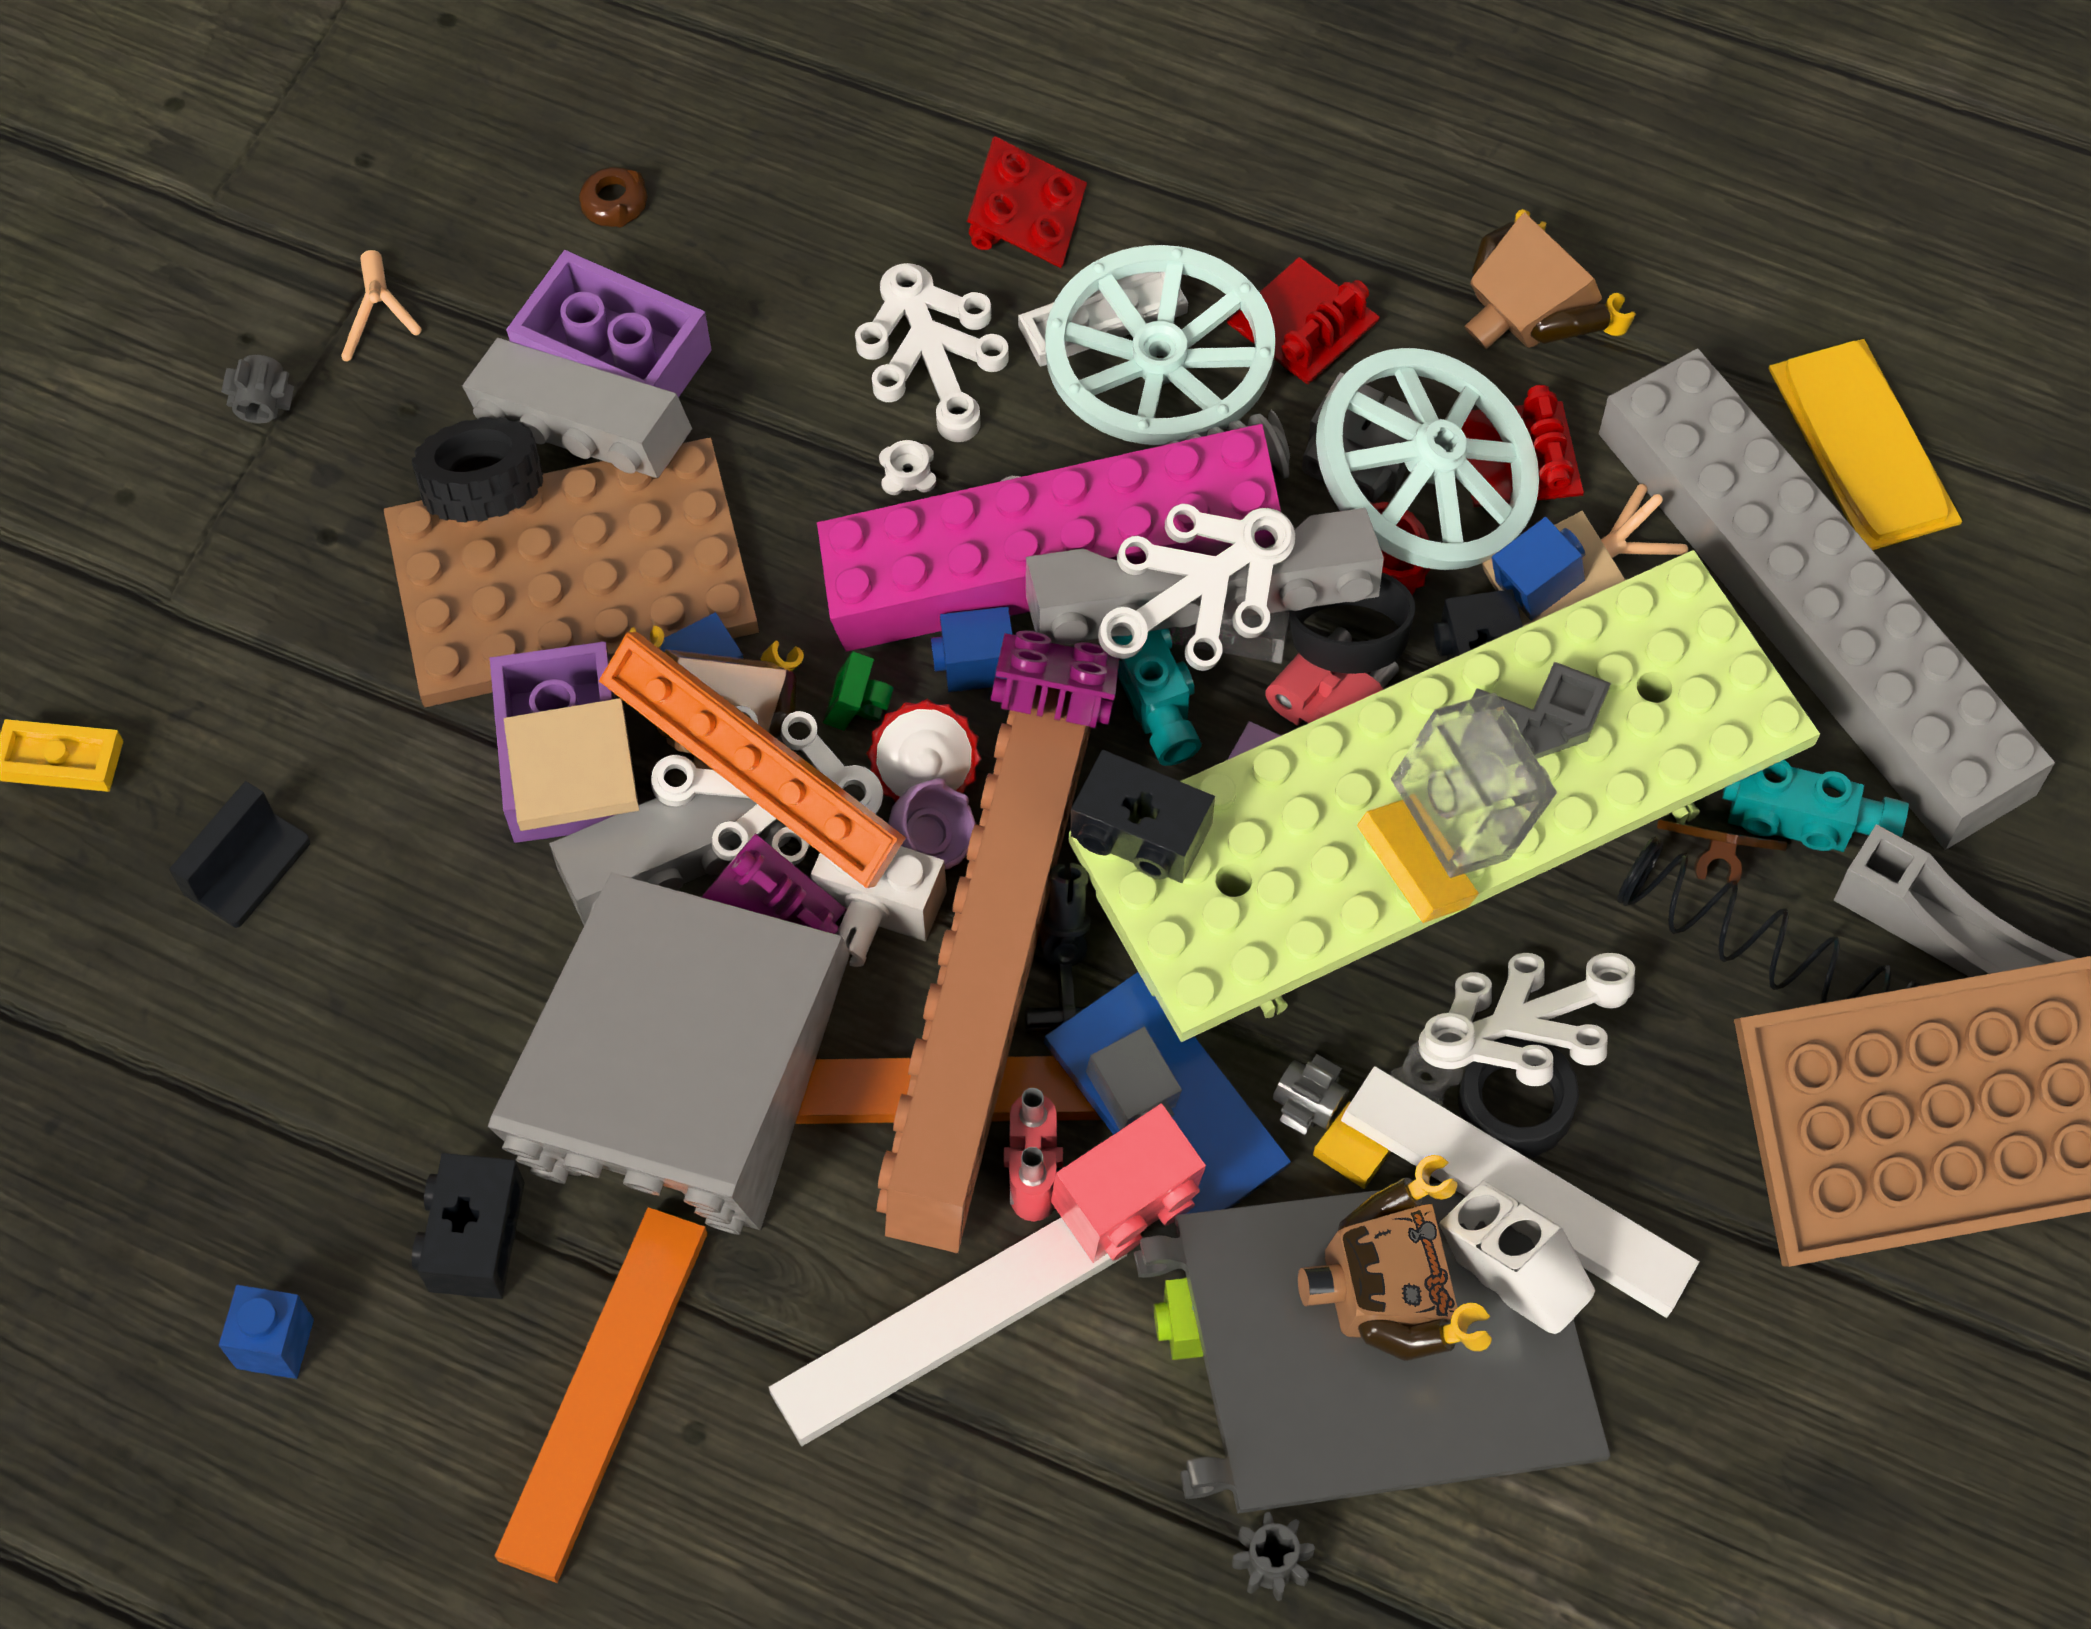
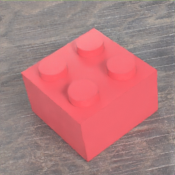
[1051,1103,1206,1263]

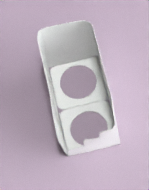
[1439,1180,1595,1334]

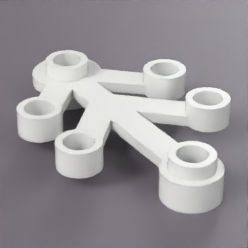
[855,263,1009,442]
[1098,504,1295,671]
[651,706,883,865]
[1419,953,1635,1086]

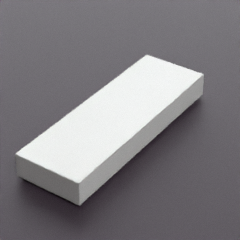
[1018,272,1188,367]

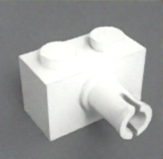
[811,846,947,967]

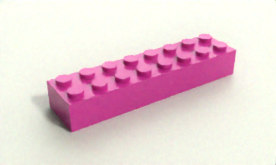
[817,424,1281,652]

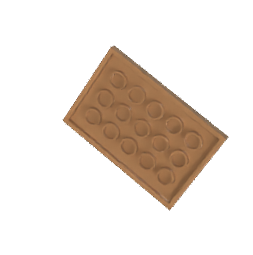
[384,437,759,708]
[1734,956,2091,1267]

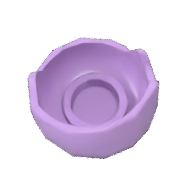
[888,778,976,870]

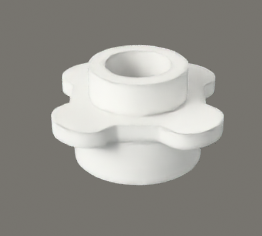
[879,440,936,495]

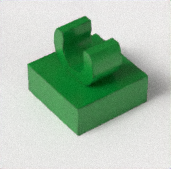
[823,651,894,731]

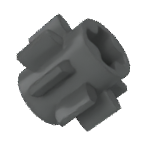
[221,355,294,424]
[1273,1054,1349,1135]
[1232,1512,1315,1601]

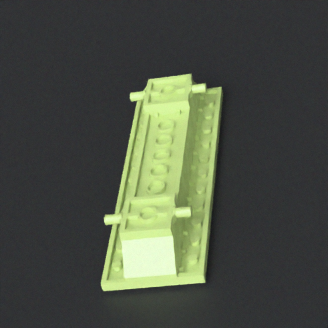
[1069,550,1820,1042]

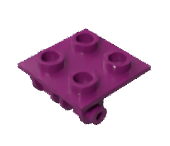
[990,631,1119,728]
[702,833,846,934]

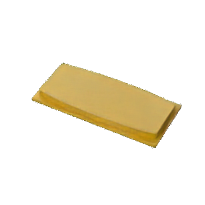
[1768,339,1962,550]

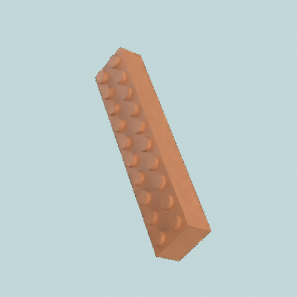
[876,685,1092,1253]

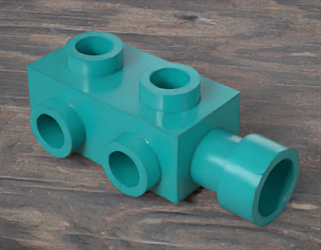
[1112,628,1202,766]
[1722,760,1909,852]

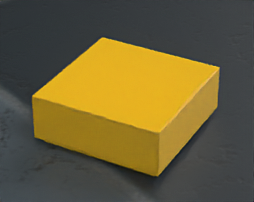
[1313,1101,1392,1189]

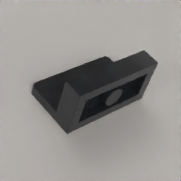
[169,781,310,928]

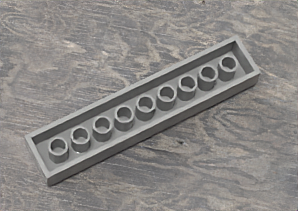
[1599,348,2055,850]

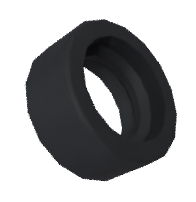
[1458,1036,1579,1158]

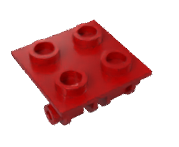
[966,136,1087,268]
[1227,257,1380,385]
[1461,385,1584,508]

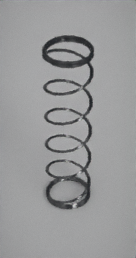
[1617,836,1922,1004]

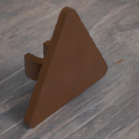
[1657,820,1787,883]

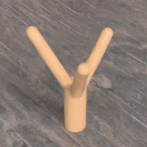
[341,250,422,362]
[1601,484,1688,558]

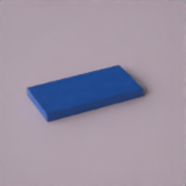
[1043,972,1291,1214]

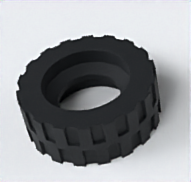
[412,417,543,523]

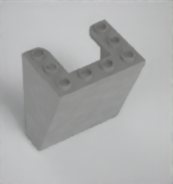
[488,872,850,1235]

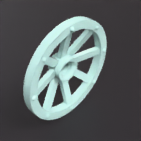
[1045,245,1275,445]
[1316,348,1539,570]

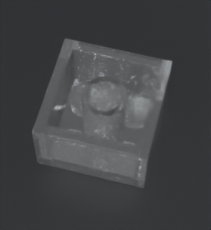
[1391,693,1557,878]

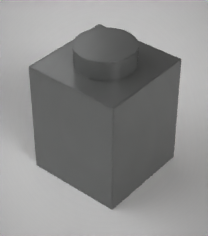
[1086,1026,1182,1130]

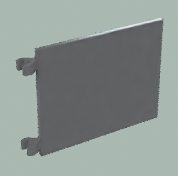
[1134,1183,1611,1514]

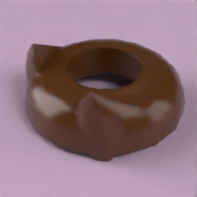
[579,167,648,228]

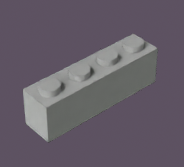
[462,337,692,478]
[549,794,791,926]

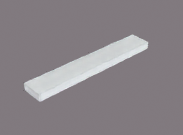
[1341,1066,1700,1318]
[769,1217,1127,1447]

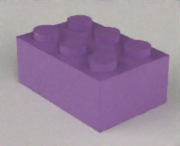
[506,250,712,398]
[489,641,617,843]

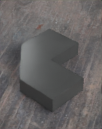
[1453,662,1611,768]

